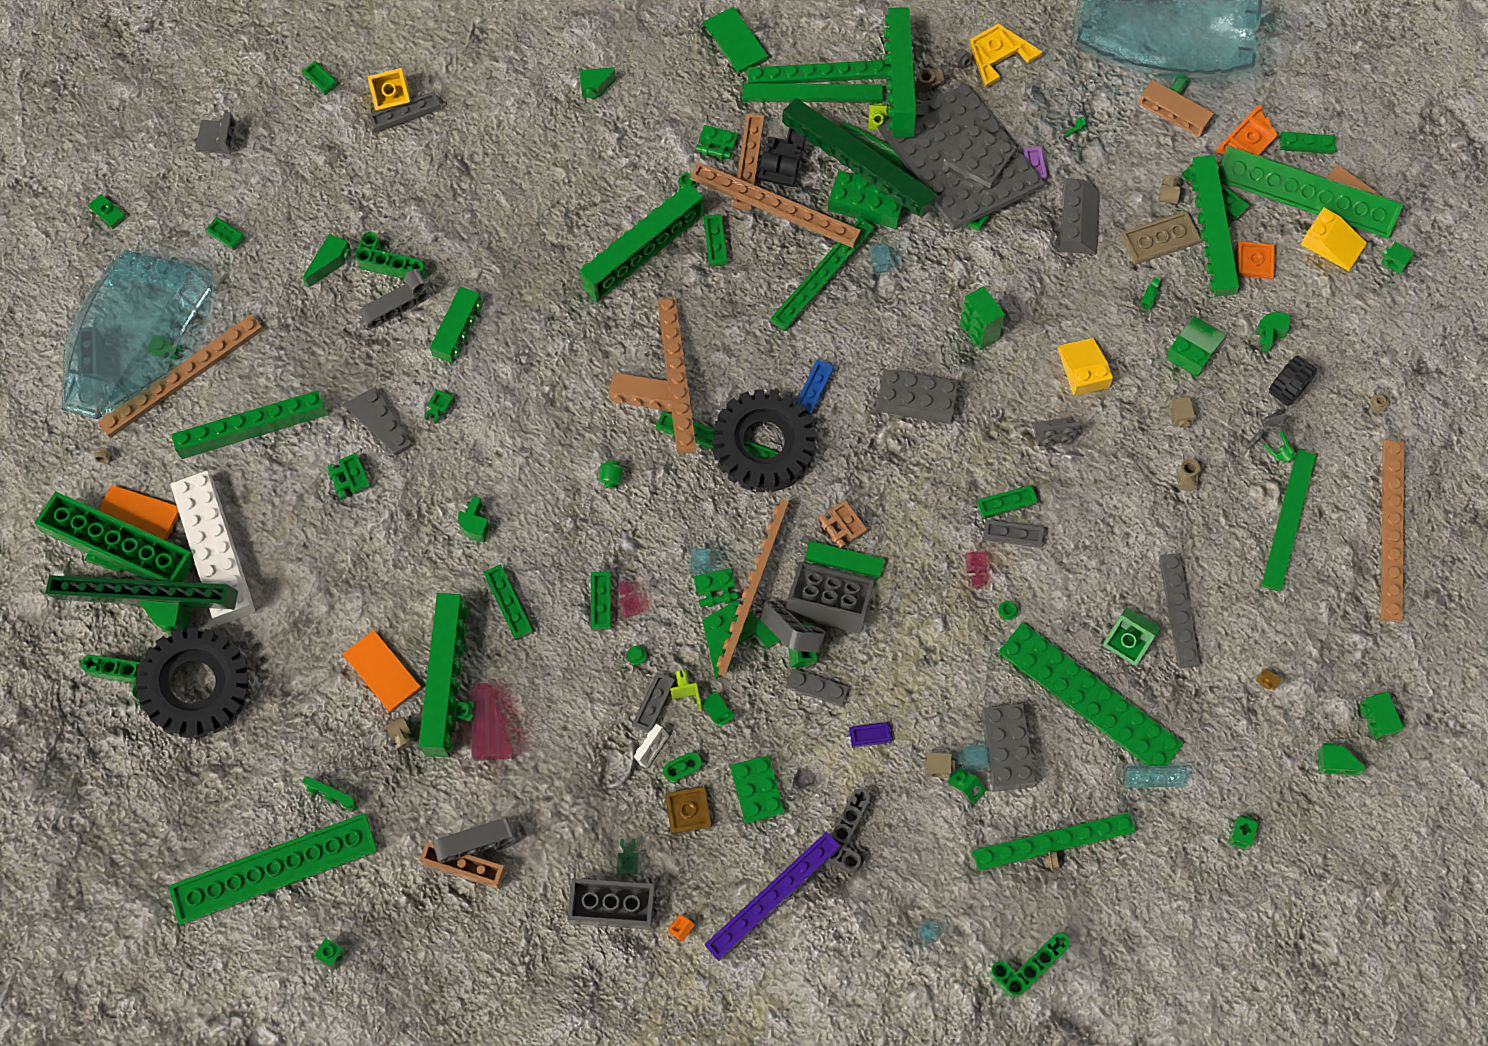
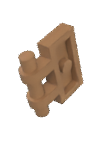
[818,500,867,548]

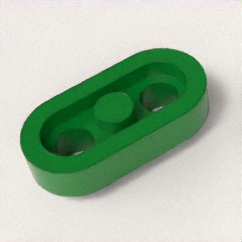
[663,752,702,783]

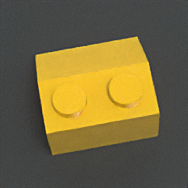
[367,68,410,111]

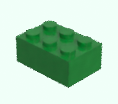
[960,286,1005,350]

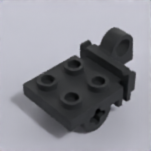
[758,128,805,187]

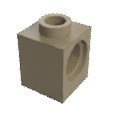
[1168,397,1195,428]
[925,753,955,778]

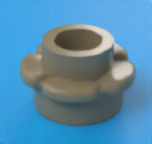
[1370,394,1389,412]
[93,447,113,463]
[1045,851,1060,871]

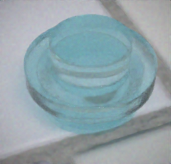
[918,921,939,943]

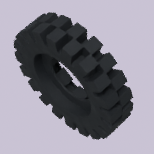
[712,389,816,493]
[136,627,249,738]

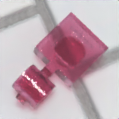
[965,552,987,589]
[617,581,643,619]

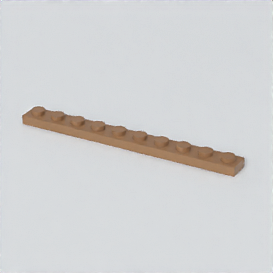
[691,162,861,248]
[657,298,696,454]
[98,315,263,438]
[1380,440,1404,623]
[716,498,789,677]

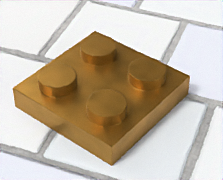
[665,787,711,835]

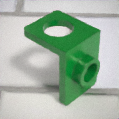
[701,691,736,727]
[947,768,986,804]

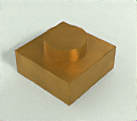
[1256,669,1282,690]

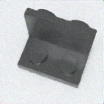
[195,112,237,154]
[1033,417,1080,447]

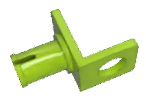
[868,103,887,130]
[670,669,702,712]

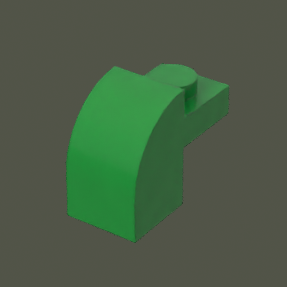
[1255,312,1290,353]
[458,496,490,543]

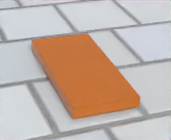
[99,485,179,541]
[342,630,422,713]

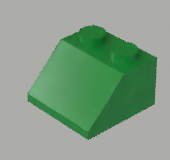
[140,600,191,636]
[1102,607,1160,666]

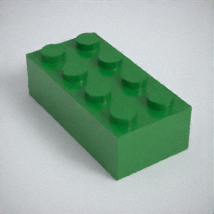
[828,170,904,229]

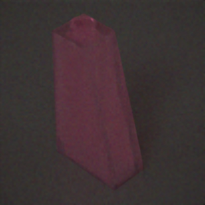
[471,683,515,761]

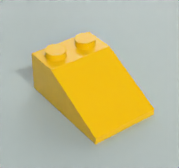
[1301,207,1367,271]
[1057,338,1113,396]

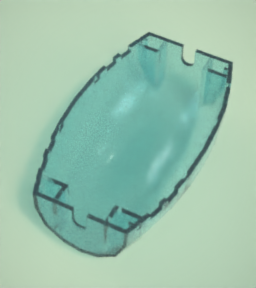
[1072,0,1262,78]

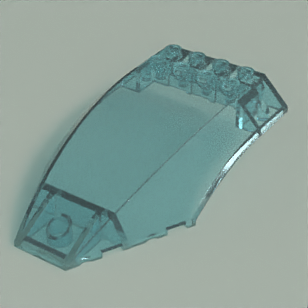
[61,250,213,419]

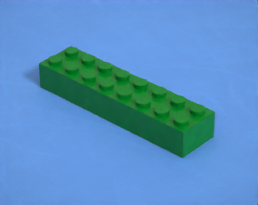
[884,7,916,137]
[579,183,704,302]
[35,491,194,582]
[419,593,469,758]

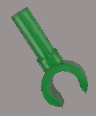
[1064,117,1086,137]

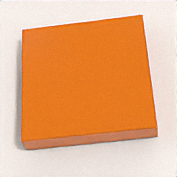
[1236,241,1275,279]

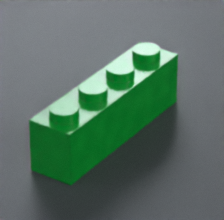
[430,286,483,363]

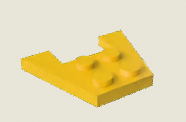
[969,24,1043,88]

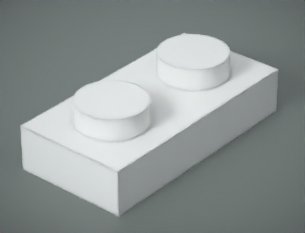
[634,724,669,768]

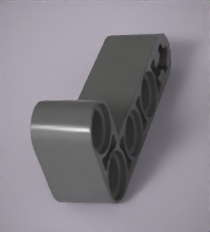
[359,269,431,329]
[760,600,825,652]
[827,788,870,874]
[432,818,516,863]

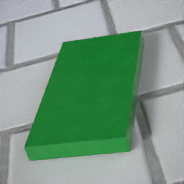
[704,7,768,74]

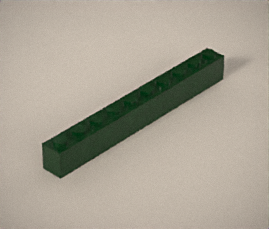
[782,98,937,218]
[45,575,238,610]

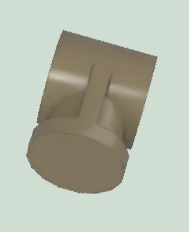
[916,67,944,93]
[1158,175,1180,204]
[1177,458,1200,491]
[385,716,415,751]

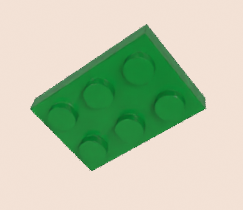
[730,755,785,825]

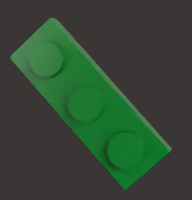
[1280,131,1335,154]
[703,214,727,267]
[976,485,1038,519]
[591,572,611,630]

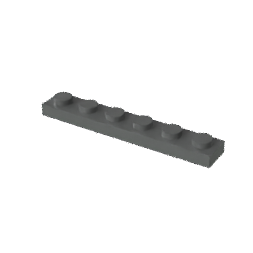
[1159,554,1200,668]

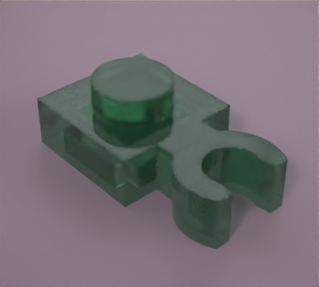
[617,839,638,875]

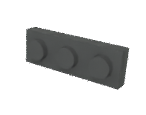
[983,520,1043,548]
[786,668,848,707]
[632,672,675,733]

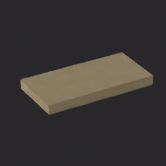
[1120,211,1202,265]

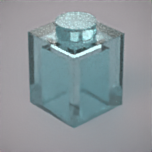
[869,244,891,274]
[690,548,712,574]
[958,745,988,770]

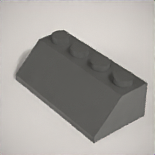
[1059,178,1099,255]

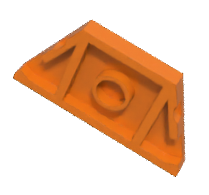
[1216,105,1277,156]

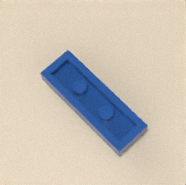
[795,359,834,415]

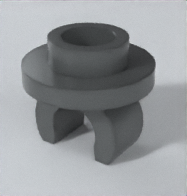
[954,50,971,69]

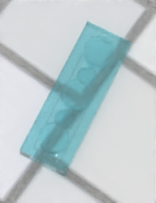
[1123,765,1187,787]

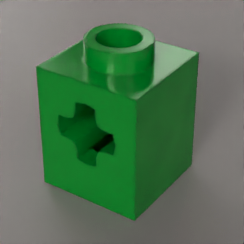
[1381,241,1414,274]
[1227,815,1258,850]
[314,938,347,970]

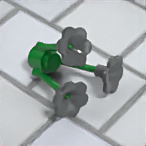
[1247,408,1297,463]

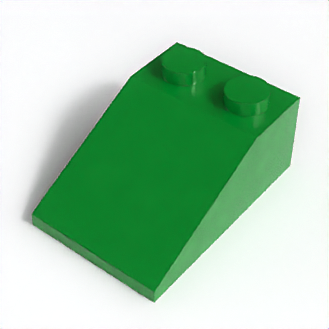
[1165,316,1226,377]

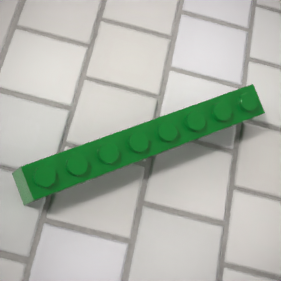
[1189,155,1239,297]
[171,390,327,459]

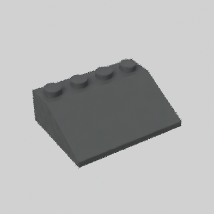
[786,561,875,634]

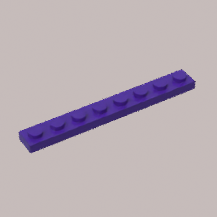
[704,831,841,961]

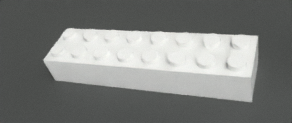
[170,471,256,626]

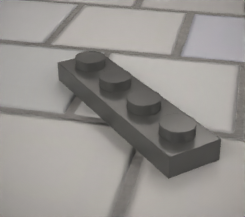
[368,91,441,132]

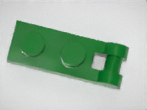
[302,776,357,812]

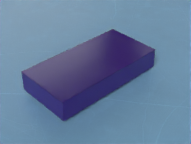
[849,722,891,748]

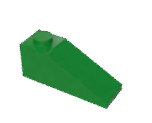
[302,234,352,287]

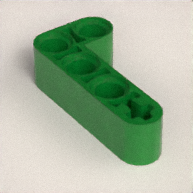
[355,232,426,279]
[80,655,140,702]
[989,933,1070,998]

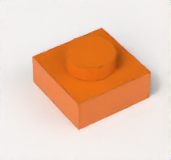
[667,914,695,942]

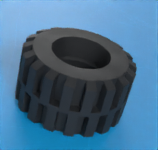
[1269,355,1317,406]

